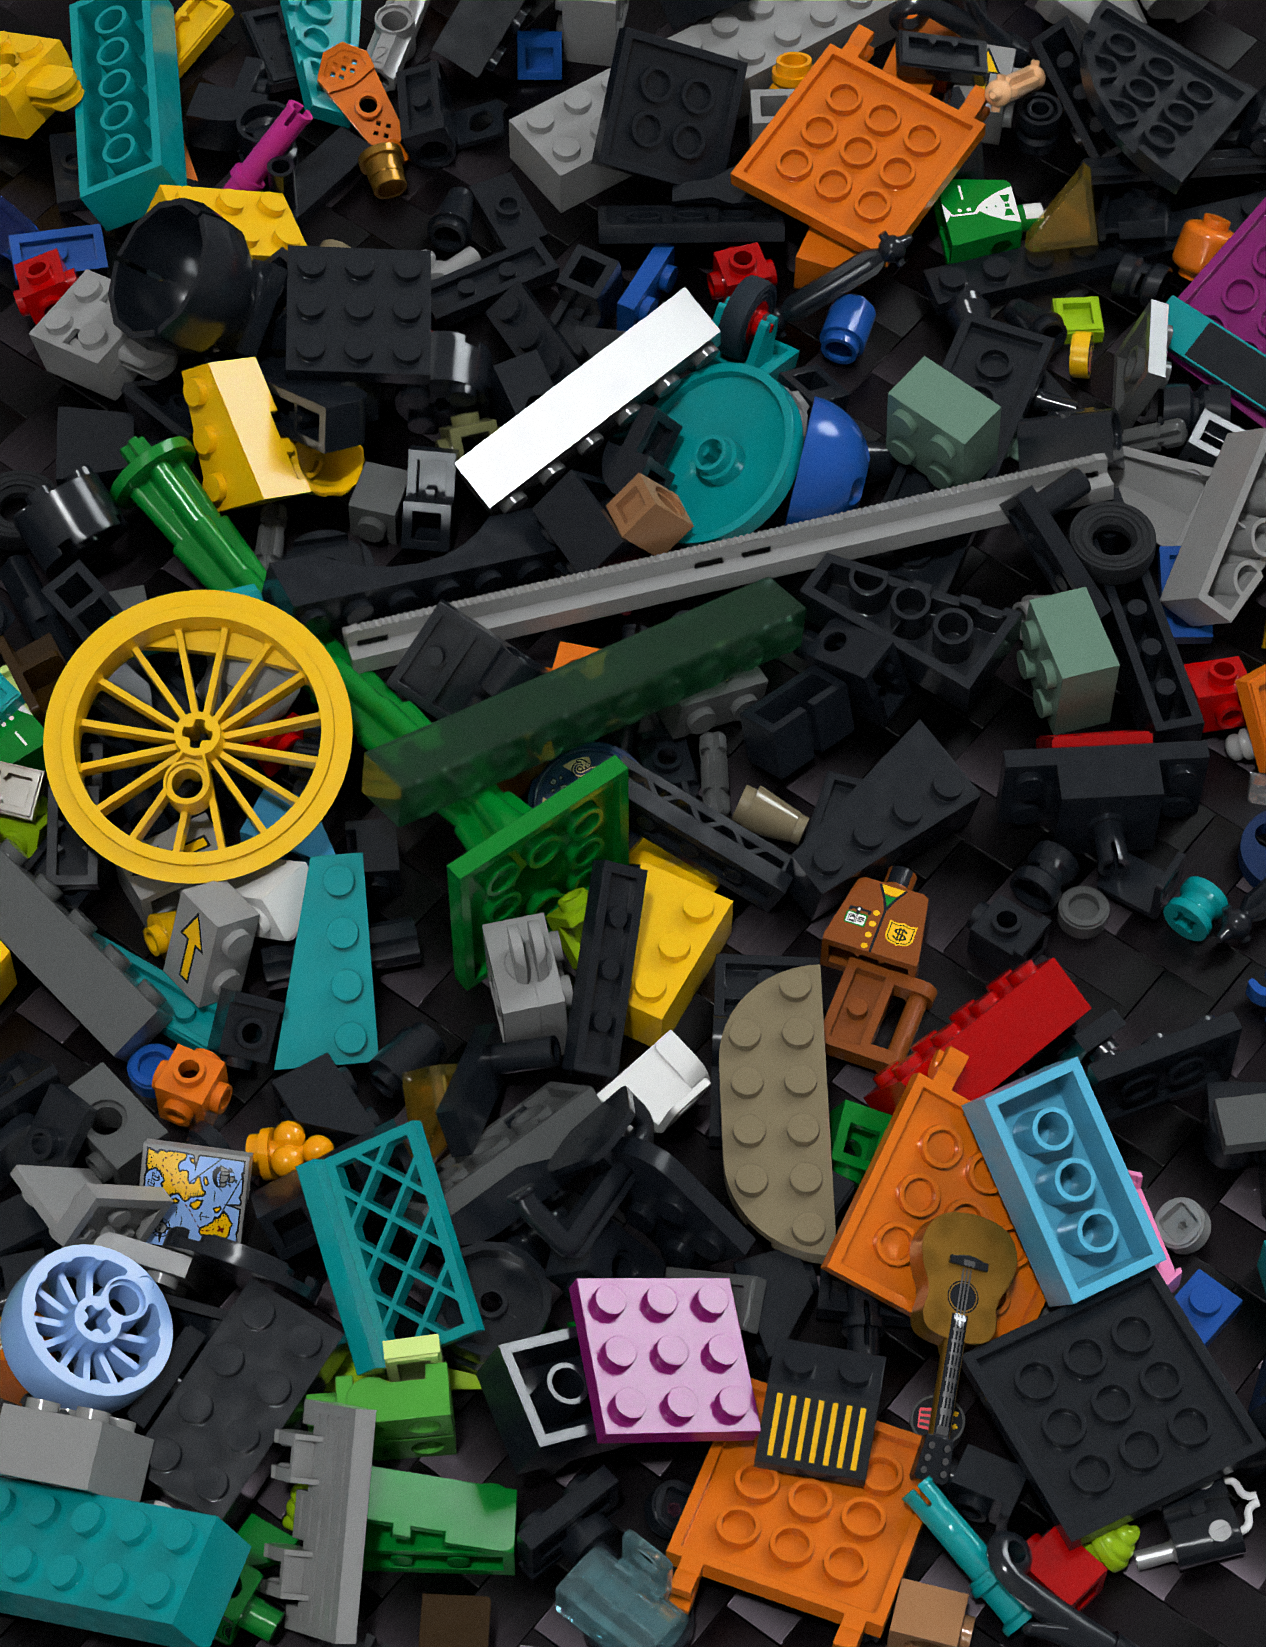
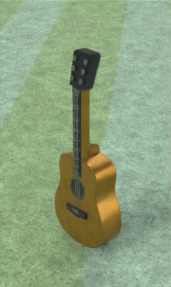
[909,1212,1017,1487]

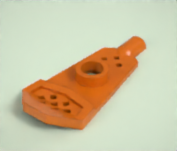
[317,42,411,165]

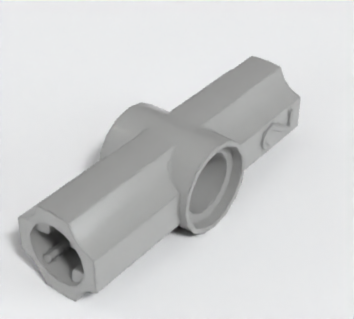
[366,0,431,92]

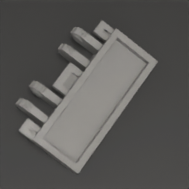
[260,1399,377,1644]

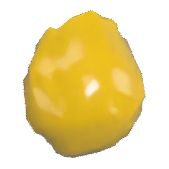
[279,434,365,497]

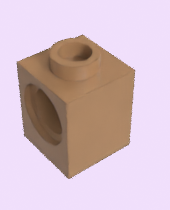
[606,473,694,556]
[887,1578,976,1647]

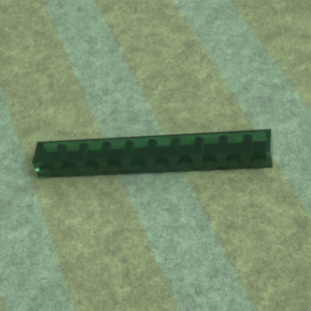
[362,576,807,827]

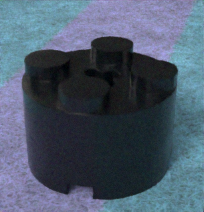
[395,331,492,434]
[12,465,129,575]

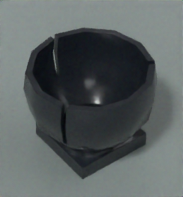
[108,198,288,358]

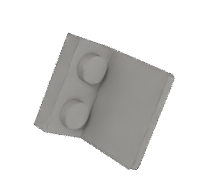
[10,1165,174,1247]

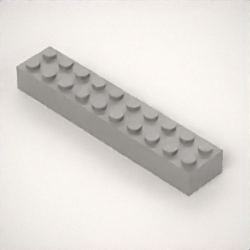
[509,0,907,213]

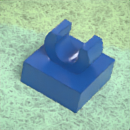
[517,28,562,80]

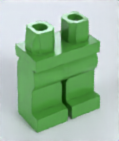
[306,1362,457,1460]

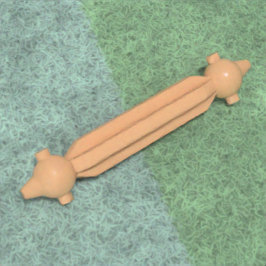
[985,59,1046,112]

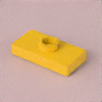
[174,0,235,79]

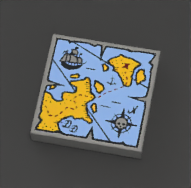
[139,1138,253,1247]

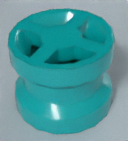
[1163,876,1229,941]

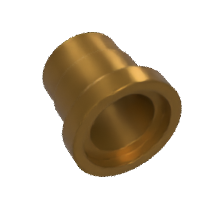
[358,142,407,199]

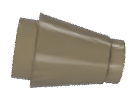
[731,785,810,845]

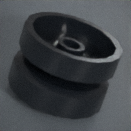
[431,1241,552,1375]

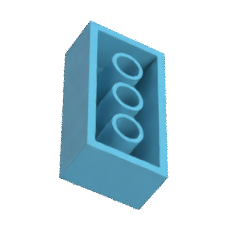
[961,1056,1167,1307]

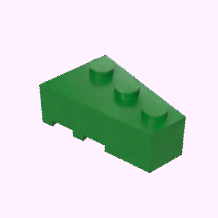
[362,1466,518,1575]

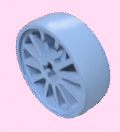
[0,1244,173,1413]

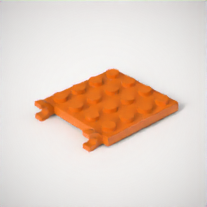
[730,24,990,267]
[820,1046,1046,1350]
[665,1378,932,1647]

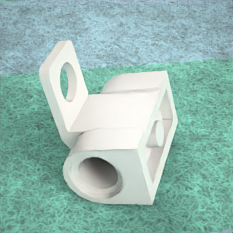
[597,1029,711,1136]

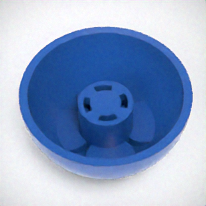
[784,396,870,526]

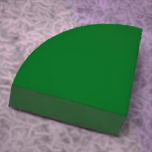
[237,1513,299,1569]

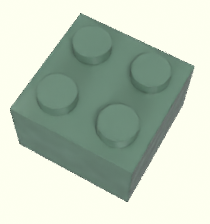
[886,356,1001,489]
[1017,587,1120,735]

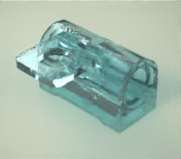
[555,1529,689,1647]

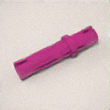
[222,100,313,192]

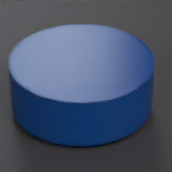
[127,1044,174,1098]

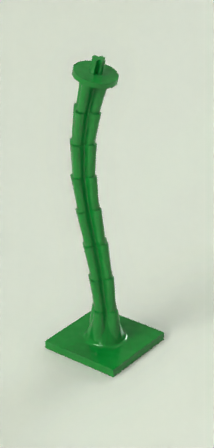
[110,436,629,991]

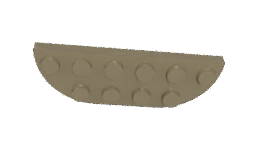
[719,964,836,1264]

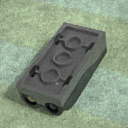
[386,1081,622,1261]

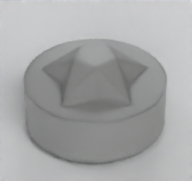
[1154,1197,1211,1255]

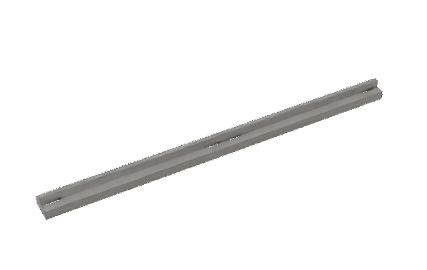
[342,453,1114,674]

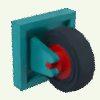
[689,275,800,381]

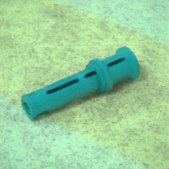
[902,1475,1033,1637]

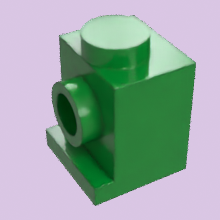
[829,1100,893,1189]

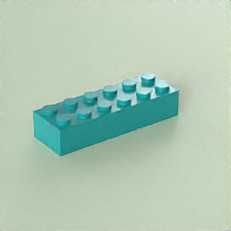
[69,0,187,232]
[0,1477,251,1647]

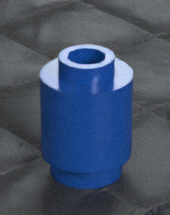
[819,294,876,364]

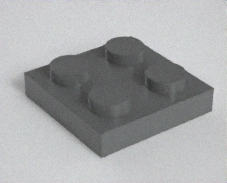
[1112,299,1173,431]

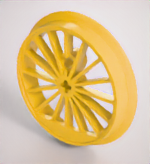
[43,590,353,884]

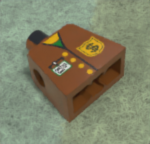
[820,865,929,978]

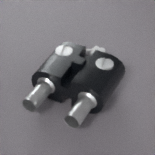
[1134,1476,1260,1571]

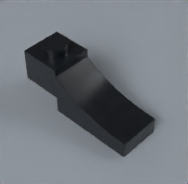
[46,743,108,891]

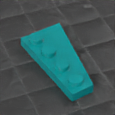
[280,0,361,128]
[274,852,378,1070]

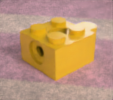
[0,31,85,139]

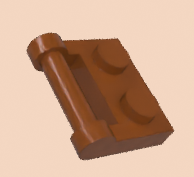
[824,956,937,1074]

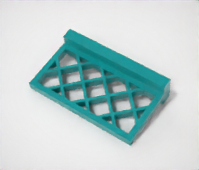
[296,1120,485,1376]

